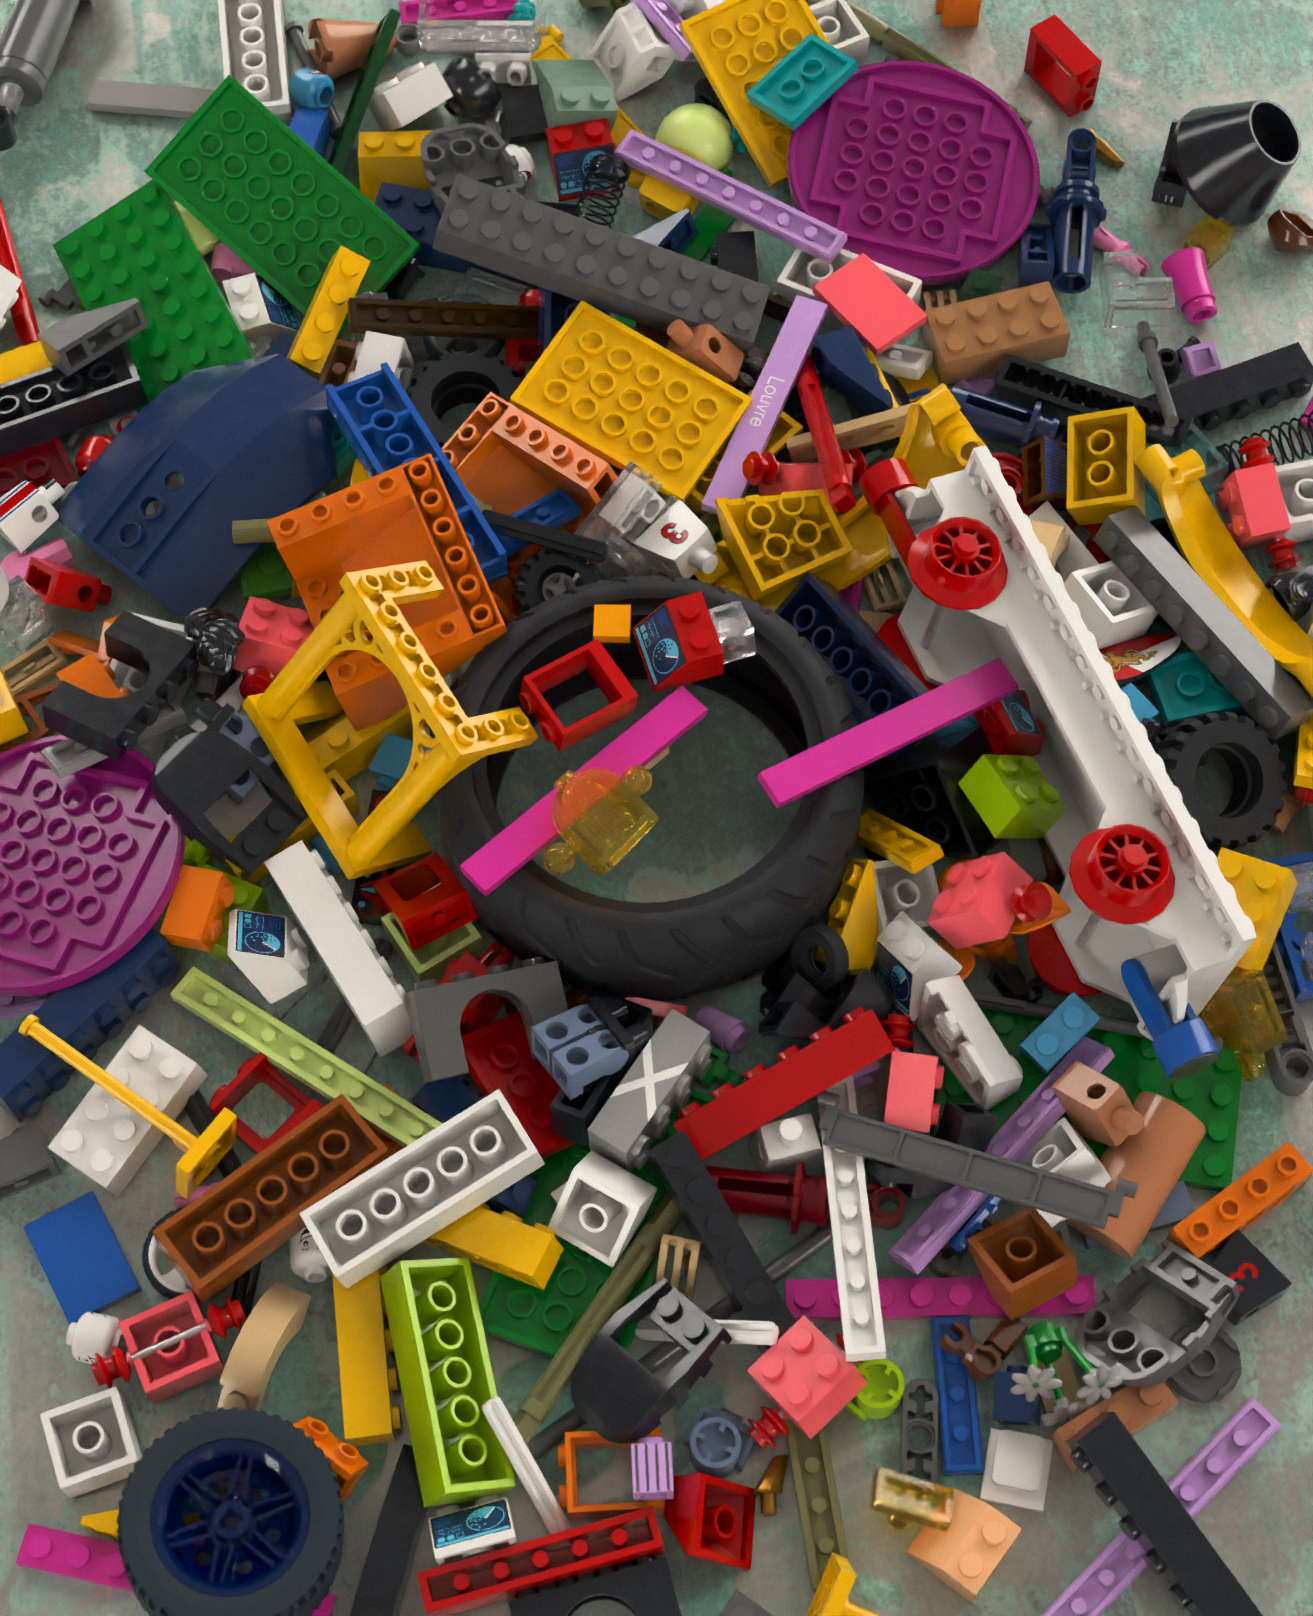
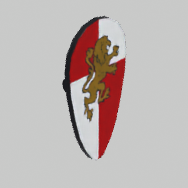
[1099,634,1182,686]

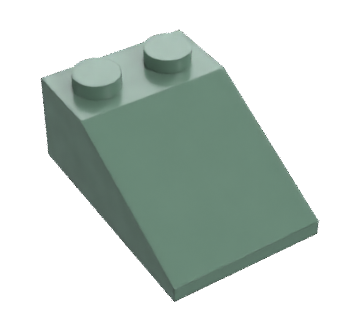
[533,60,618,132]

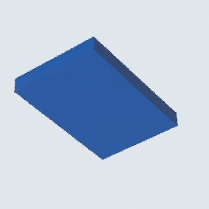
[23,1190,142,1325]

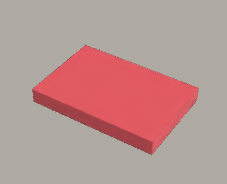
[813,253,927,356]

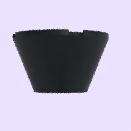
[1173,99,1301,227]

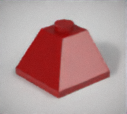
[663,1473,756,1571]

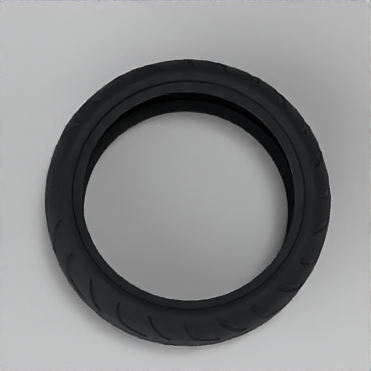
[433,576,864,1001]

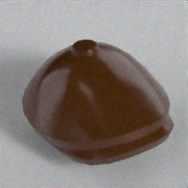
[1267,209,1313,253]

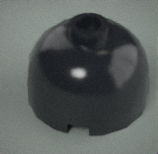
[442,56,503,119]

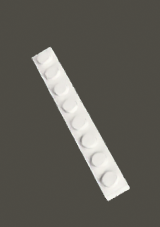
[817,1076,886,1362]

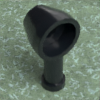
[1147,336,1201,385]

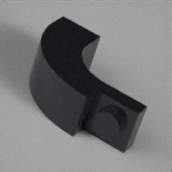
[1151,119,1187,208]
[864,1101,997,1199]

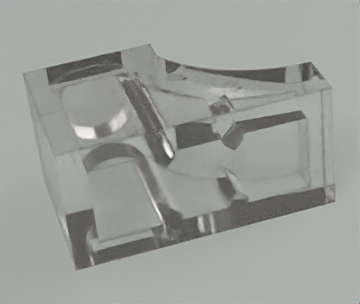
[0,575,55,654]

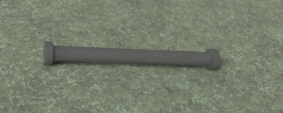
[284,21,342,140]

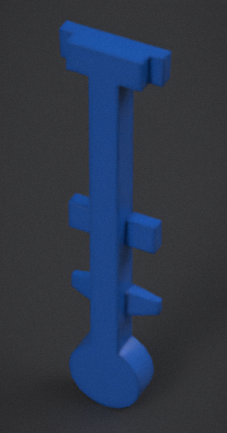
[950,1161,1020,1252]

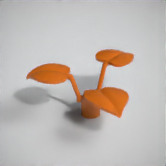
[937,856,1071,981]

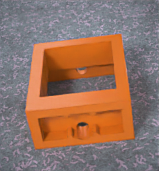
[558,1427,664,1521]

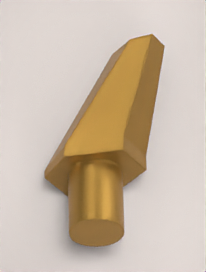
[1088,129,1125,168]
[753,1455,788,1516]

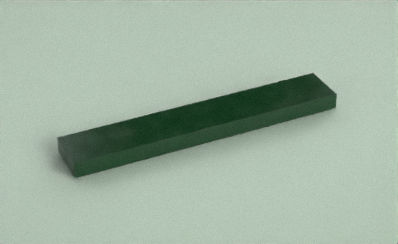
[328,8,401,175]

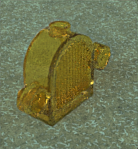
[543,765,660,877]
[1199,968,1289,1082]

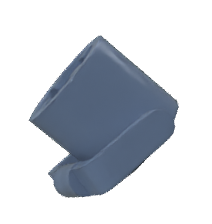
[684,1406,755,1478]

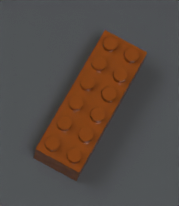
[153,1094,389,1304]

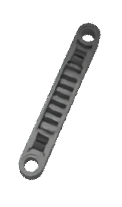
[1216,849,1313,1096]

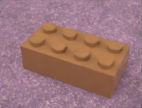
[921,281,1071,385]

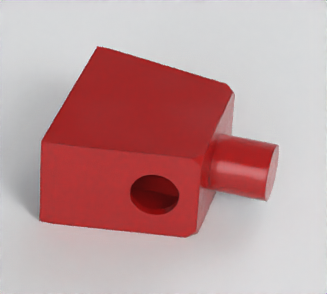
[22,557,112,612]

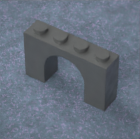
[405,956,568,1084]

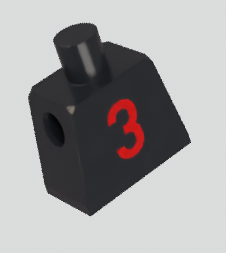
[1194,1230,1292,1326]

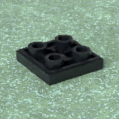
[500,84,548,144]

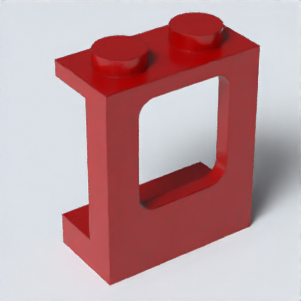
[372,852,478,951]
[208,1052,324,1155]

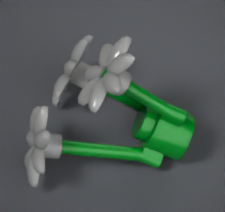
[1011,1321,1123,1426]

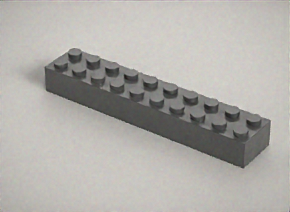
[432,173,771,359]

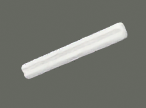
[635,1317,779,1345]
[481,1397,572,1534]

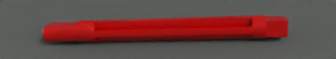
[0,198,40,346]
[795,355,857,514]

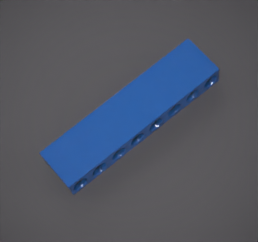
[325,362,508,584]

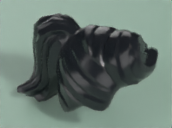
[1265,565,1313,622]
[183,607,245,675]

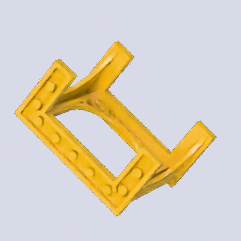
[242,560,539,880]

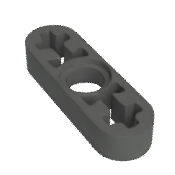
[900,1379,938,1498]

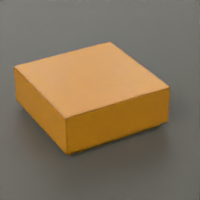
[593,604,631,643]

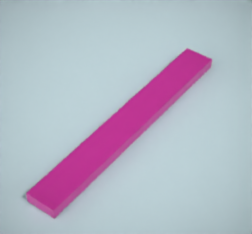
[757,658,1019,808]
[460,685,708,897]

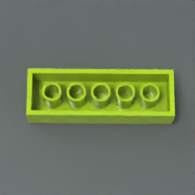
[380,1257,516,1507]

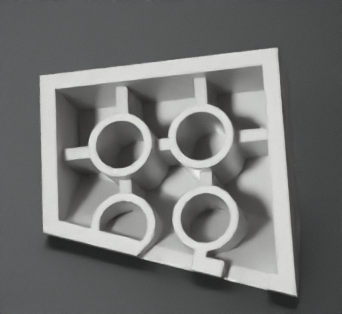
[917,975,1023,1110]

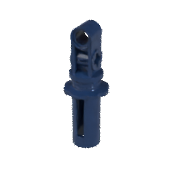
[1046,128,1107,294]
[951,385,1068,457]

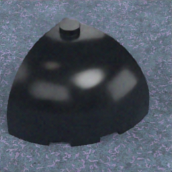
[863,725,996,859]

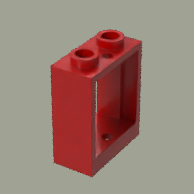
[1024,14,1102,118]
[519,638,638,752]

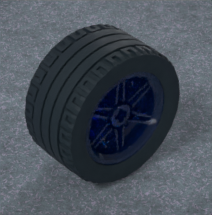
[117,1407,344,1616]

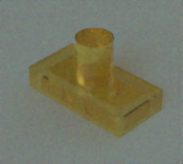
[871,1467,954,1532]

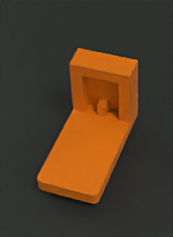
[48,614,120,664]

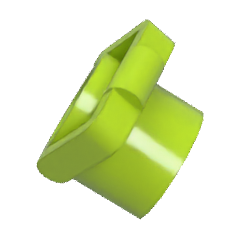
[844,1359,904,1422]

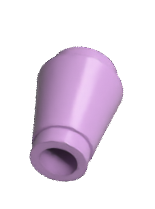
[695,1004,751,1055]

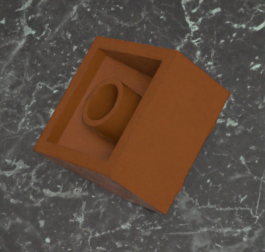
[967,1207,1077,1321]

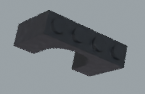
[41,610,199,761]
[508,1554,682,1616]

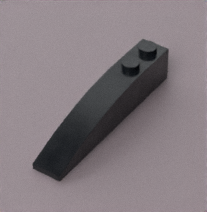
[994,354,1194,449]
[350,1444,428,1616]

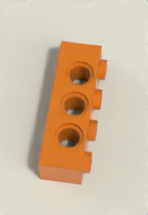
[1166,1141,1313,1261]

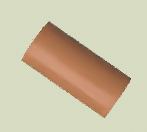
[1066,1091,1206,1262]

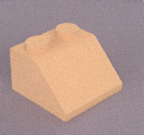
[906,1487,1022,1603]

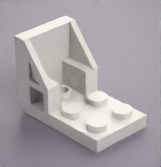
[588,2,698,101]

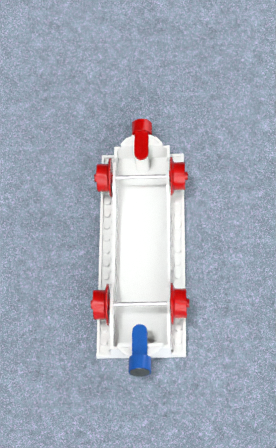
[859,445,1257,1079]

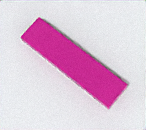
[399,0,517,31]

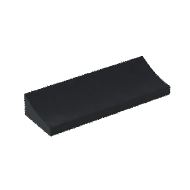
[0,341,149,457]

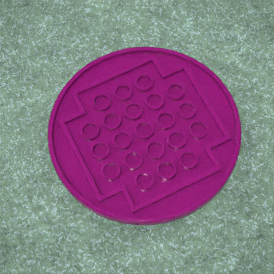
[787,60,1040,285]
[0,735,185,996]

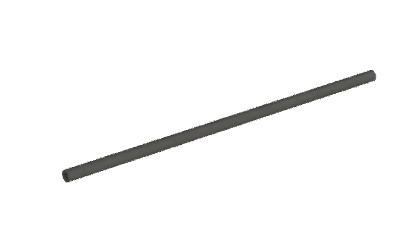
[525,1201,887,1460]

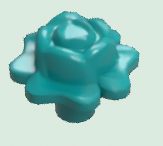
[508,0,540,34]

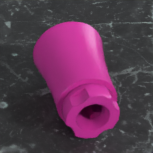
[1161,247,1218,324]

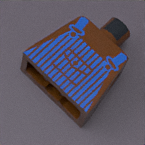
[1022,436,1067,511]

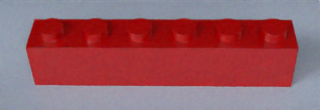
[673,1006,896,1160]
[417,1506,664,1616]

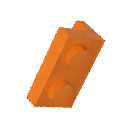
[293,1415,369,1503]

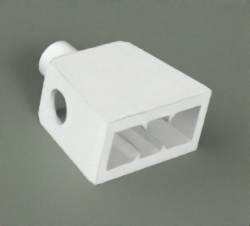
[749,1113,824,1174]

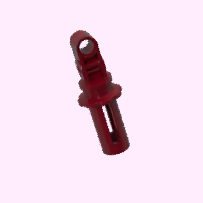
[705,1162,906,1234]

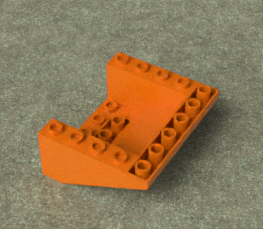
[441,392,623,626]
[267,453,507,732]

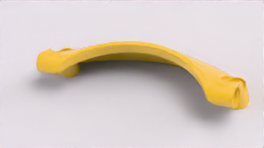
[694,383,985,612]
[1135,444,1313,698]

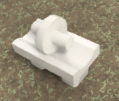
[475,47,533,86]

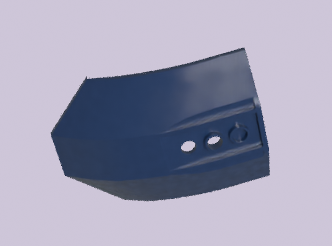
[56,353,337,619]

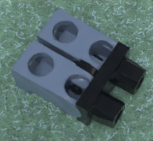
[173,698,275,805]
[531,996,648,1100]

